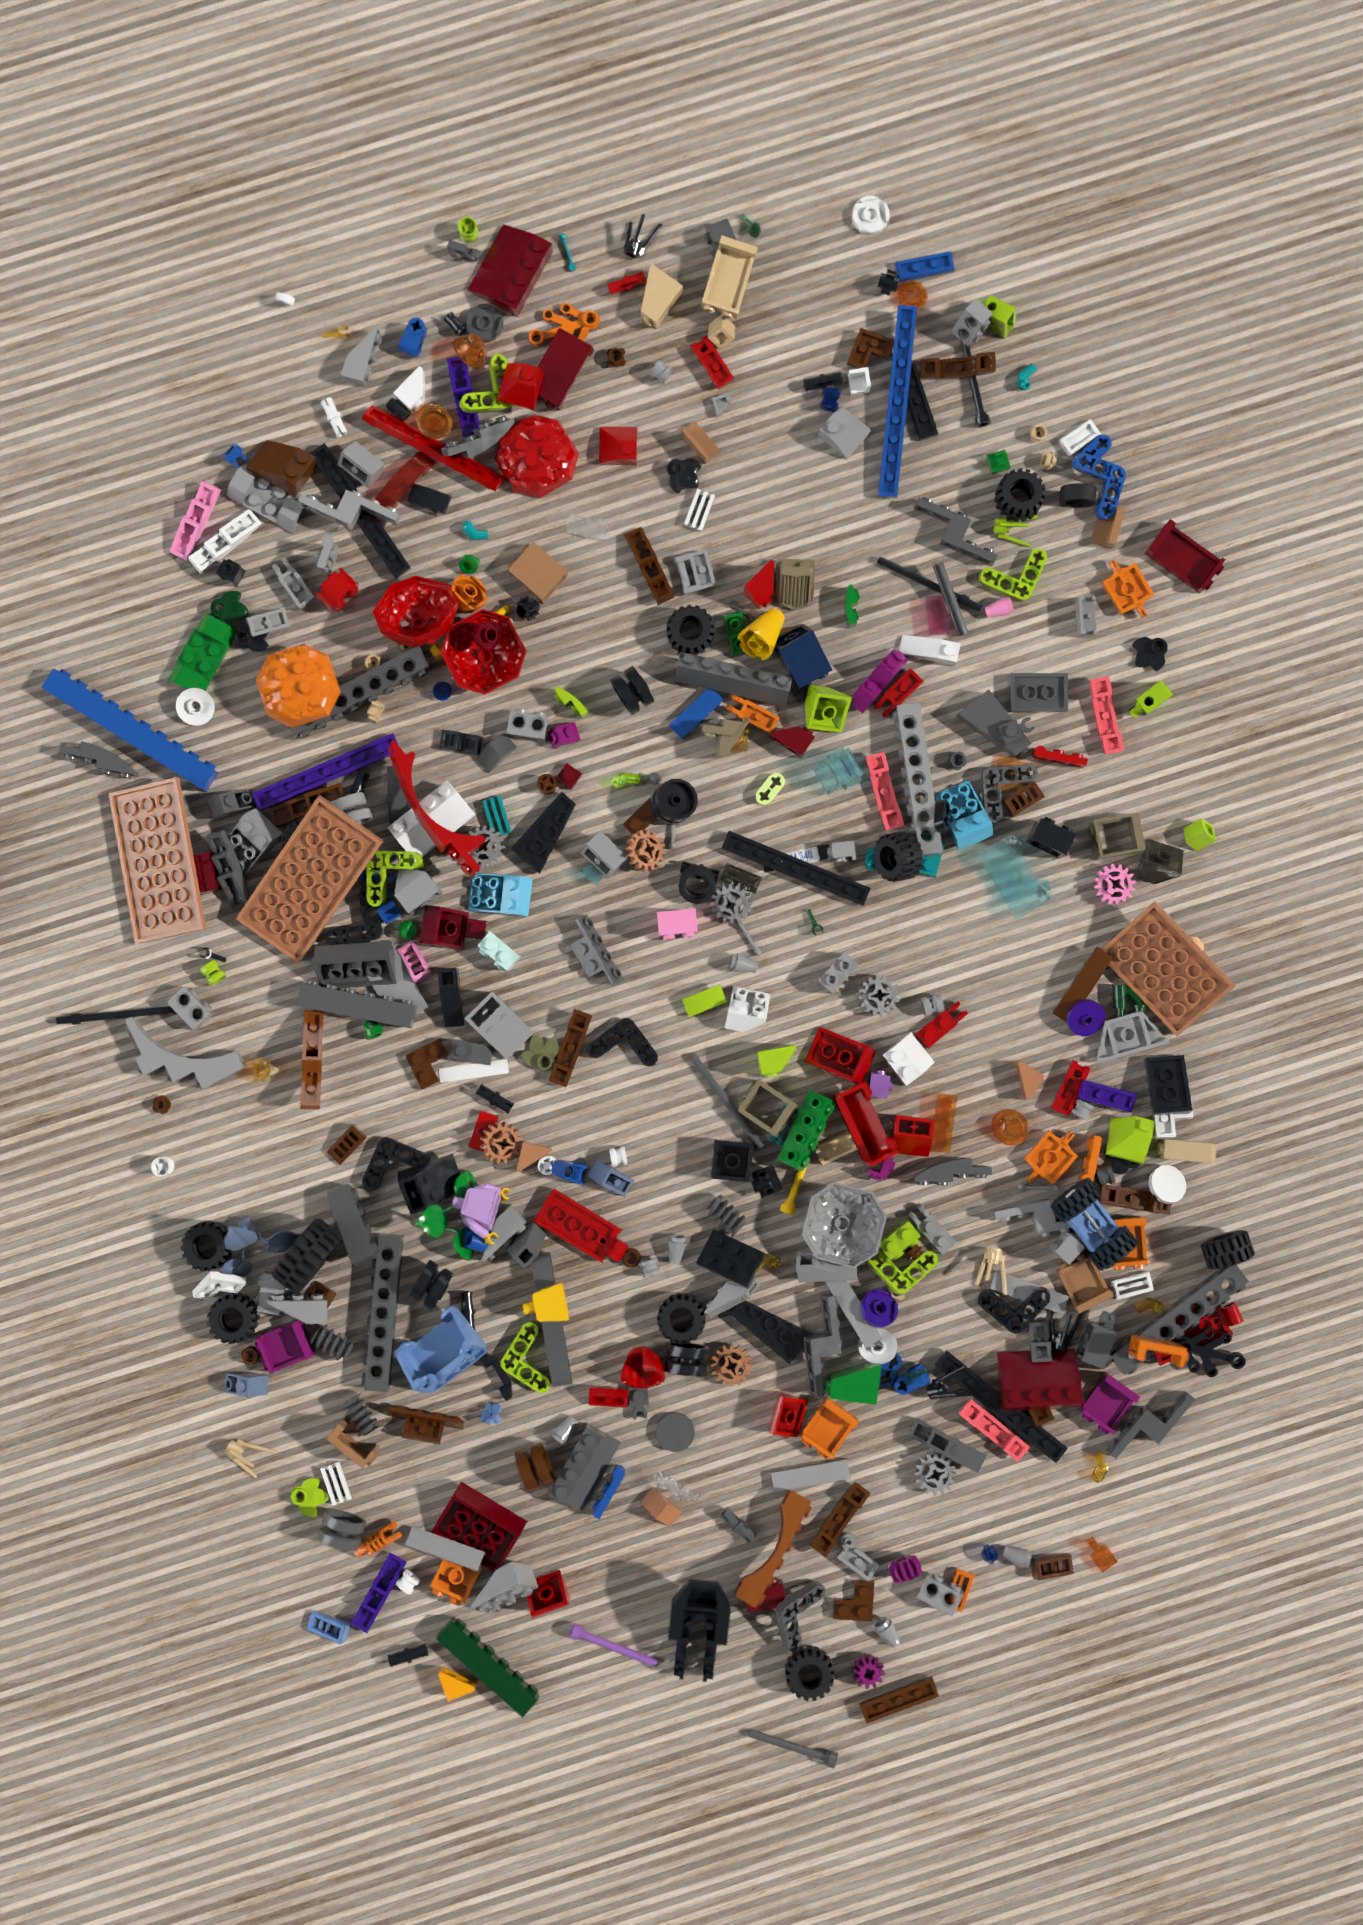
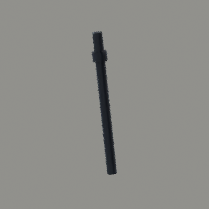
[877,556,983,612]
[56,1006,173,1025]

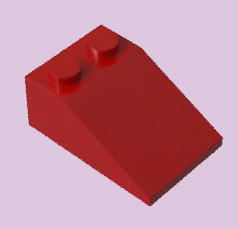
[804,1027,876,1084]

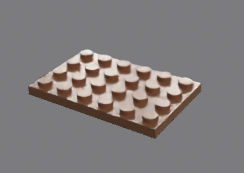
[1101,901,1236,1036]

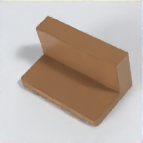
[681,421,720,464]
[1090,506,1126,549]

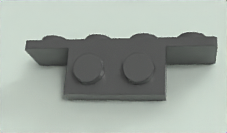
[571,914,624,986]

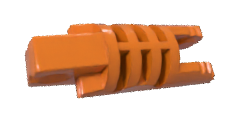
[354,1521,402,1558]

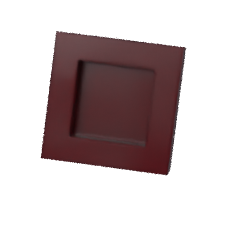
[556,763,583,790]
[465,918,487,940]

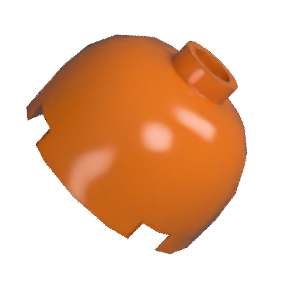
[449,574,487,614]

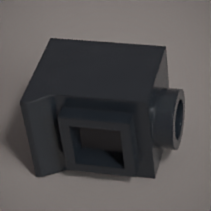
[216,559,246,587]

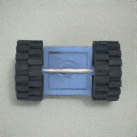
[1050,1178,1138,1271]

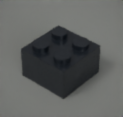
[1026,817,1076,859]
[711,1139,754,1183]

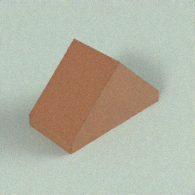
[1015,1062,1045,1100]
[517,1141,552,1172]
[641,1487,683,1527]

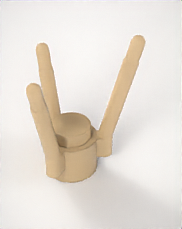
[975,1247,1007,1295]
[224,1439,276,1478]

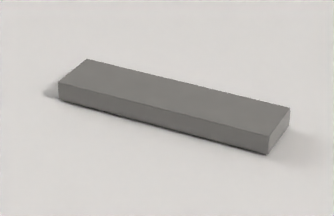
[989,1270,1069,1315]
[771,1458,850,1492]
[405,1526,485,1572]

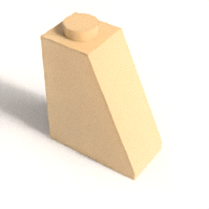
[641,264,683,328]
[1157,1139,1216,1164]

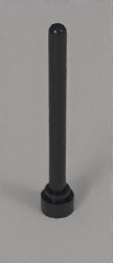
[961,341,991,428]

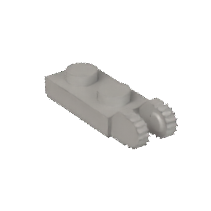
[271,557,316,610]
[908,1203,957,1255]

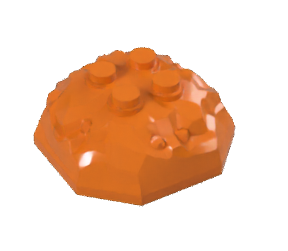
[256,643,341,728]

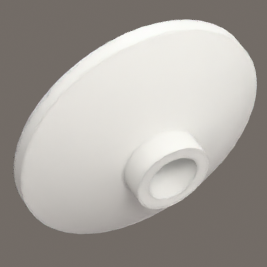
[176,688,215,726]
[859,1328,897,1364]

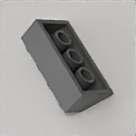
[313,941,396,988]
[548,1423,621,1510]

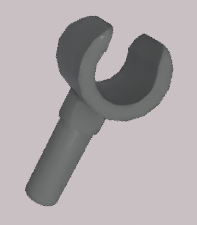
[634,772,662,786]

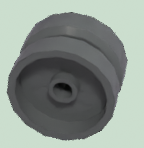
[317,1510,366,1551]

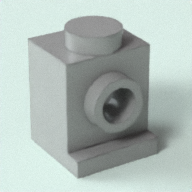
[827,841,856,863]

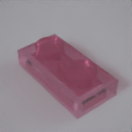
[925,595,949,636]

